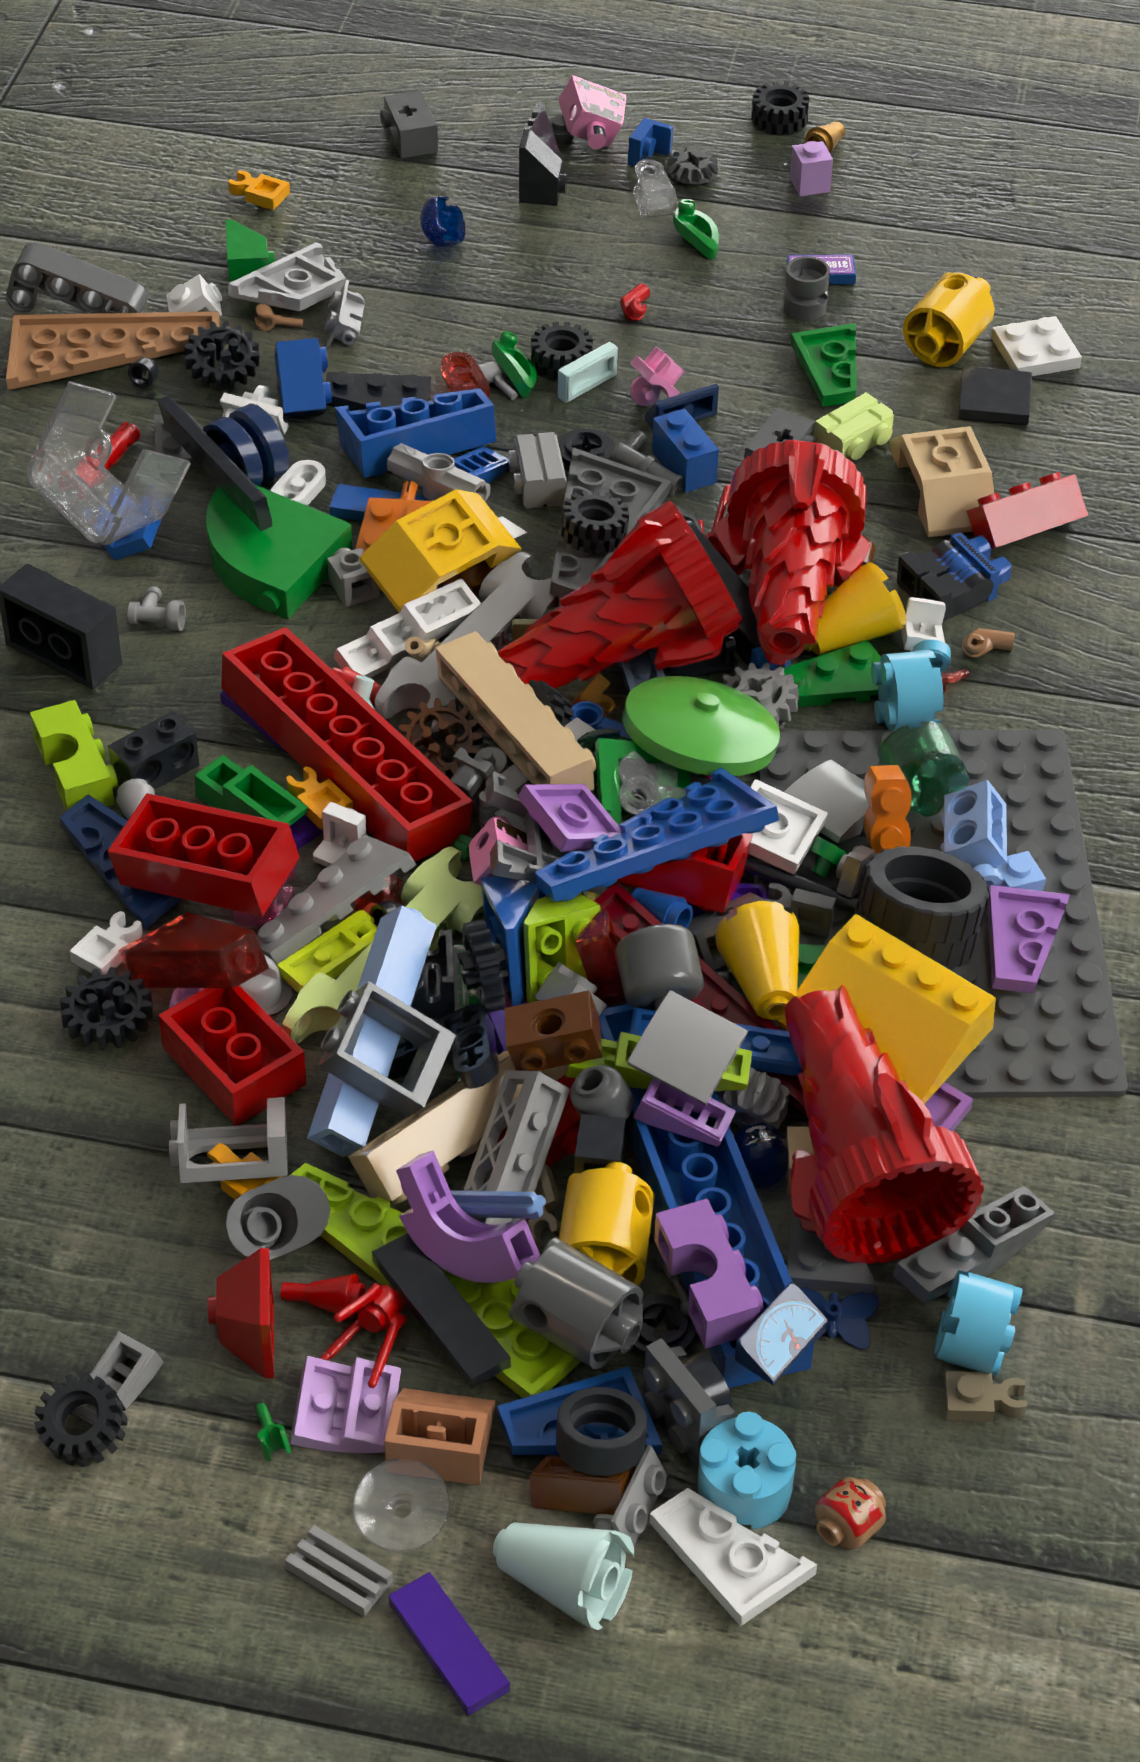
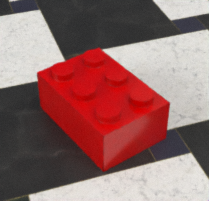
[158,975,307,1126]

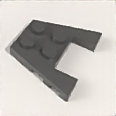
[485,771,605,894]

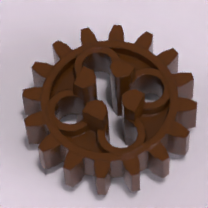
[399,698,483,776]

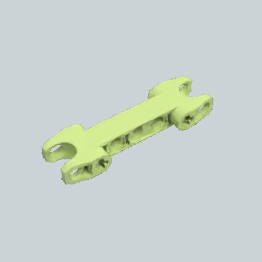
[282,847,485,1044]

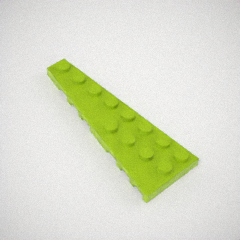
[289,1163,581,1398]

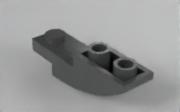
[893,1186,1055,1304]

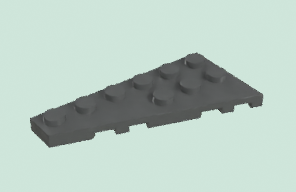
[549,448,672,598]

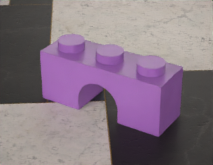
[654,1199,764,1349]

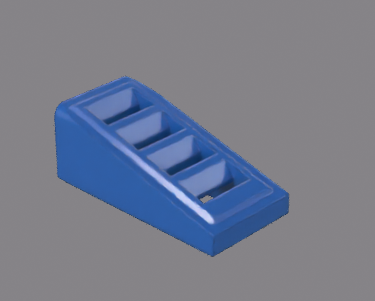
[454,446,509,484]

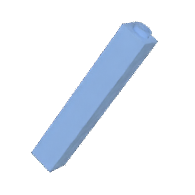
[307,906,437,1157]

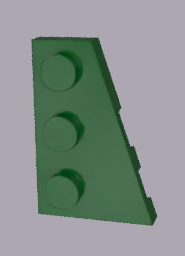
[791,323,857,407]

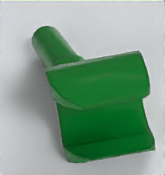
[255,1403,291,1461]

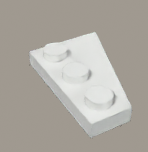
[649,1488,817,1627]

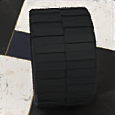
[854,846,989,970]

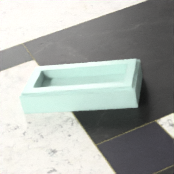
[558,342,618,403]

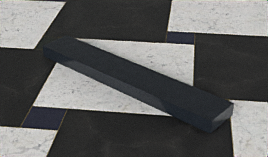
[157,395,273,531]

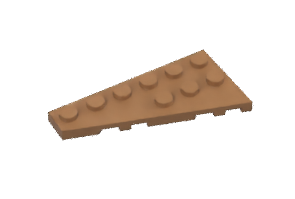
[6,311,220,390]

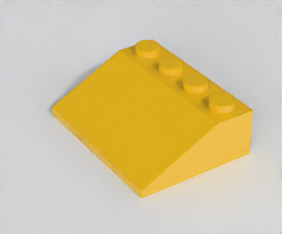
[778,914,996,1104]

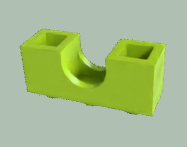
[30,700,118,811]

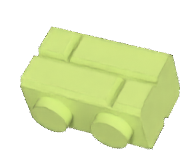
[813,392,894,460]

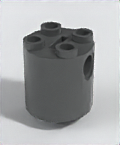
[509,1238,643,1369]

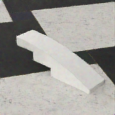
[333,578,481,678]

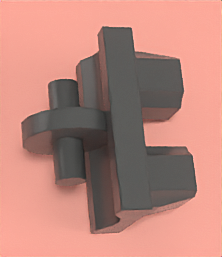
[450,747,508,817]

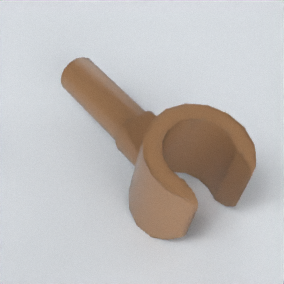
[254,304,303,331]

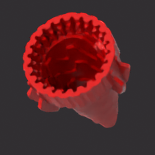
[715,440,870,665]
[497,500,742,689]
[785,985,984,1264]

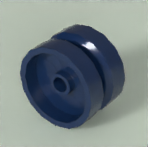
[203,403,289,487]

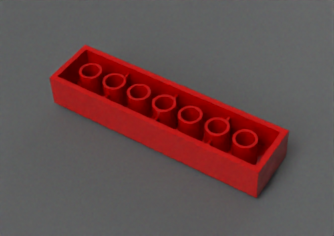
[221,627,473,862]

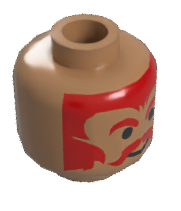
[815,1477,886,1550]

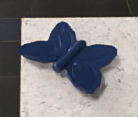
[799,1287,879,1350]

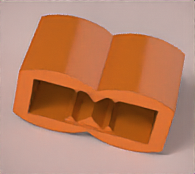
[863,765,911,854]

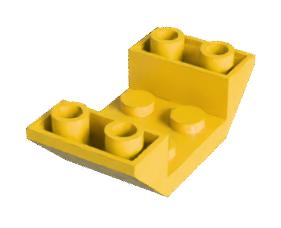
[359,489,522,613]

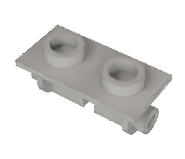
[324,280,365,346]
[593,1445,667,1546]

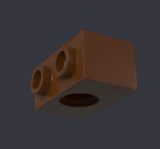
[504,990,603,1071]

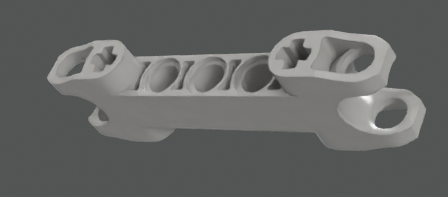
[375,552,561,738]

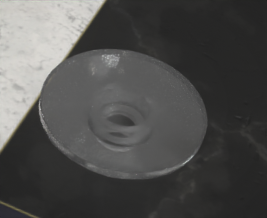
[353,1458,450,1553]

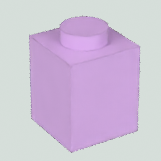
[790,141,833,196]

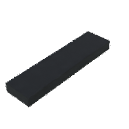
[372,1233,511,1388]

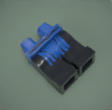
[897,532,1012,622]

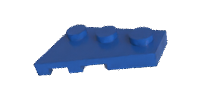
[497,1366,662,1455]

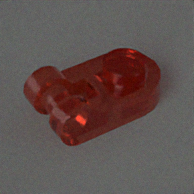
[441,352,490,398]

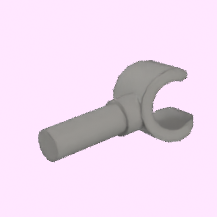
[477,361,518,400]

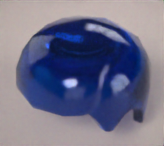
[420,196,466,247]

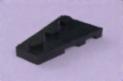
[326,371,431,411]

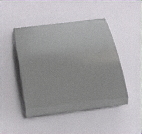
[784,760,869,843]
[627,990,748,1106]

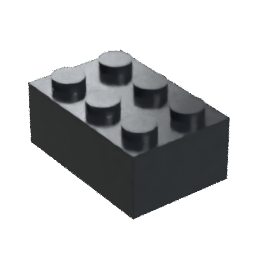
[0,563,122,689]

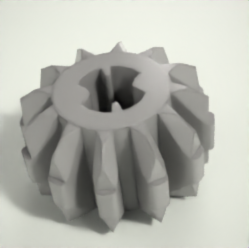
[716,1067,790,1133]

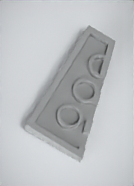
[248,835,417,965]

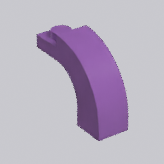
[396,1150,540,1283]

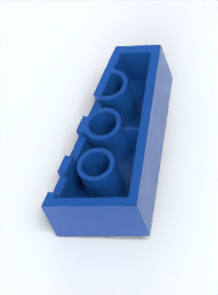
[335,389,496,478]

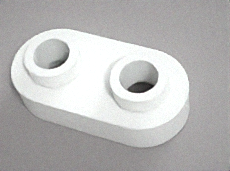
[271,460,326,506]

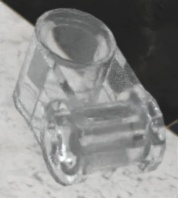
[633,160,677,218]

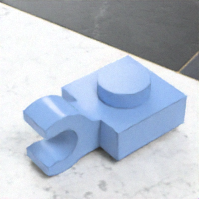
[974,851,1046,891]

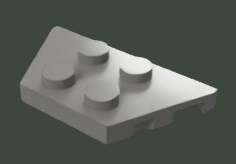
[228,242,346,311]

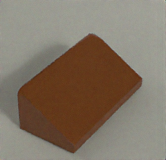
[529,1455,636,1515]

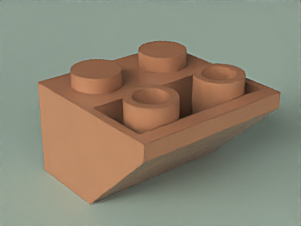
[384,1388,496,1486]

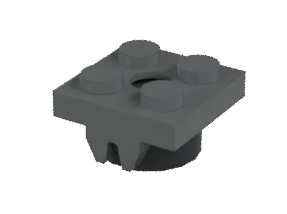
[642,1338,735,1466]

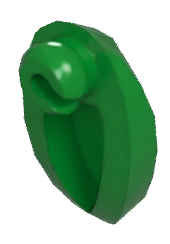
[673,199,719,259]
[492,331,537,398]

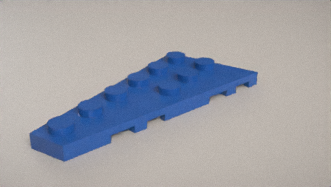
[534,767,779,902]

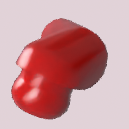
[620,283,650,321]

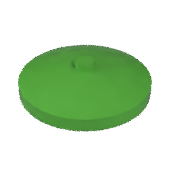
[622,676,780,776]

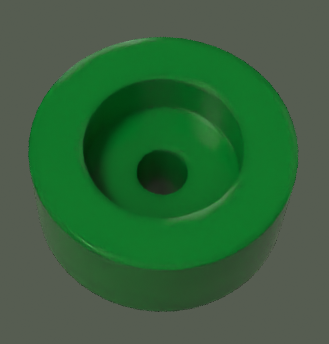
[810,836,849,878]

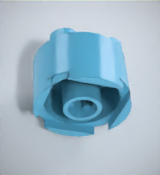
[871,650,944,731]
[934,1270,1022,1376]
[697,1411,796,1529]

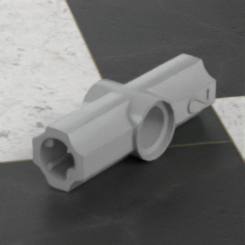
[387,443,490,502]

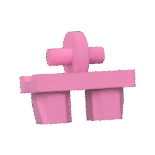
[630,346,684,406]

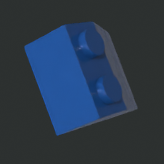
[481,876,545,1006]

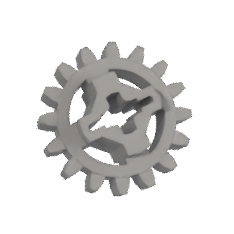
[723,663,799,727]

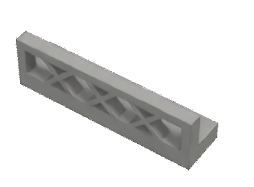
[463,1070,570,1225]

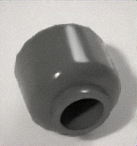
[570,1065,634,1121]

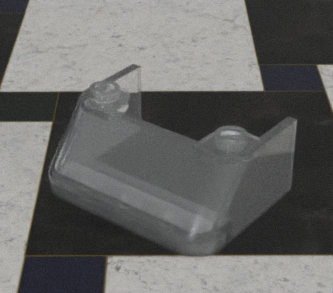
[27,381,191,545]

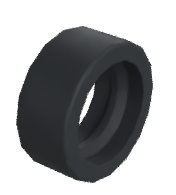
[556,1387,647,1476]

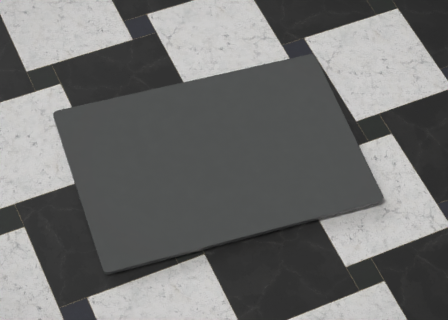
[758,730,1128,1097]

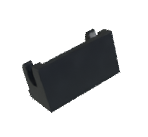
[412,930,455,1019]

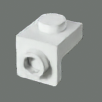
[166,274,222,316]
[901,597,946,652]
[313,802,366,867]

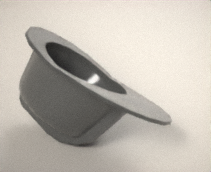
[225,1175,330,1260]

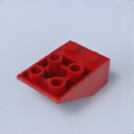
[617,833,753,913]

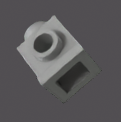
[327,548,380,607]
[535,962,607,1016]

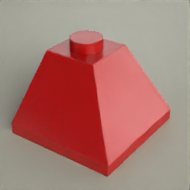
[208,1248,274,1379]

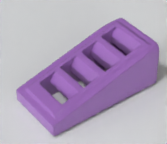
[633,1078,736,1147]

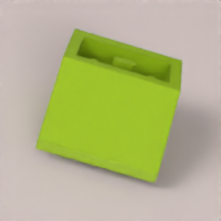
[523,893,603,1003]

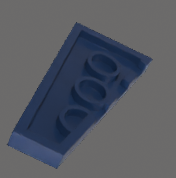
[59,794,182,930]

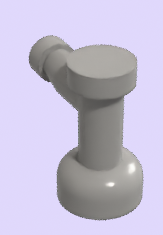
[127,586,186,631]

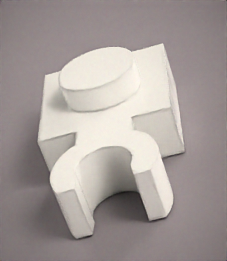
[69,911,143,975]

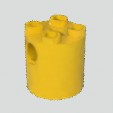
[902,272,995,367]
[559,1162,655,1286]

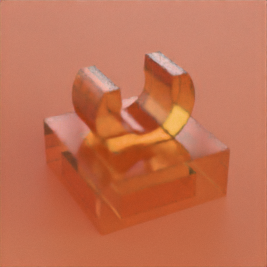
[569,673,616,717]

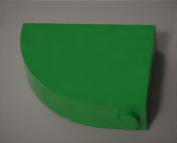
[206,485,353,620]

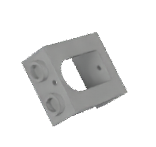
[169,1097,288,1183]

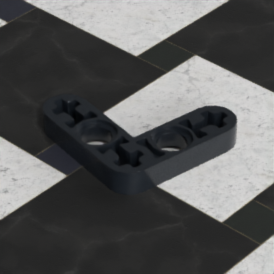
[387,1003,499,1089]

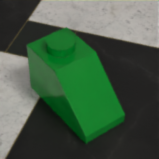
[225,219,275,283]

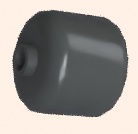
[615,924,704,1011]

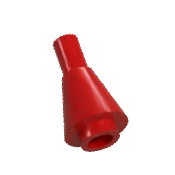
[280,1274,366,1319]

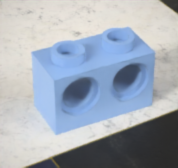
[941,779,1007,868]

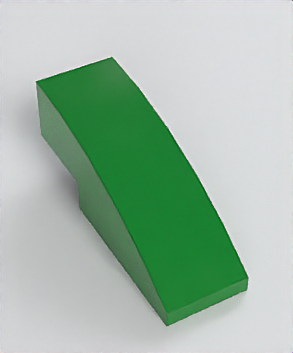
[195,754,308,826]

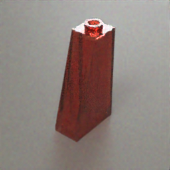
[118,912,269,988]

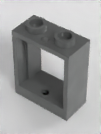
[318,981,456,1118]

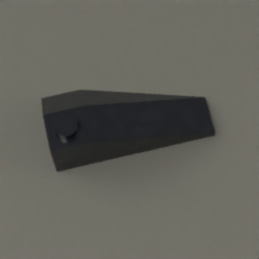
[519,102,568,206]

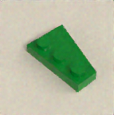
[783,640,881,707]

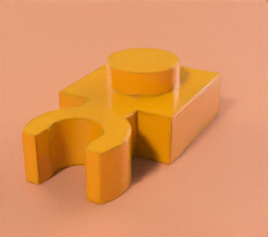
[228,170,290,210]
[286,766,353,830]

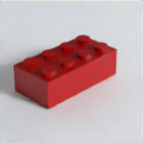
[107,793,300,917]

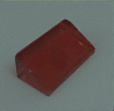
[575,909,626,1005]

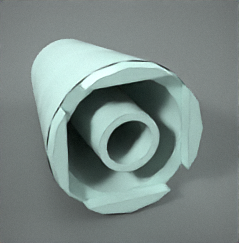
[493,1522,634,1630]

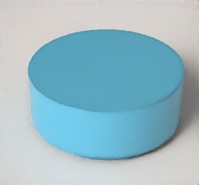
[913,639,951,672]

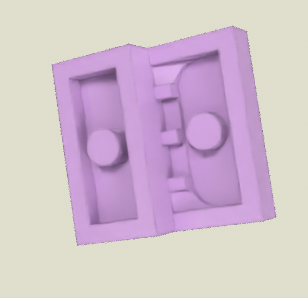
[290,1356,401,1453]

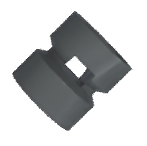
[783,256,830,321]

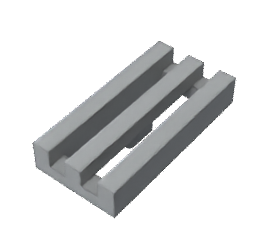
[285,1525,393,1617]

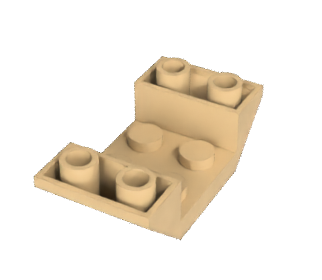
[888,426,994,537]

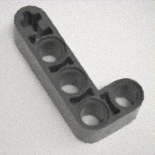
[6,242,148,314]

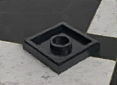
[958,366,1032,425]

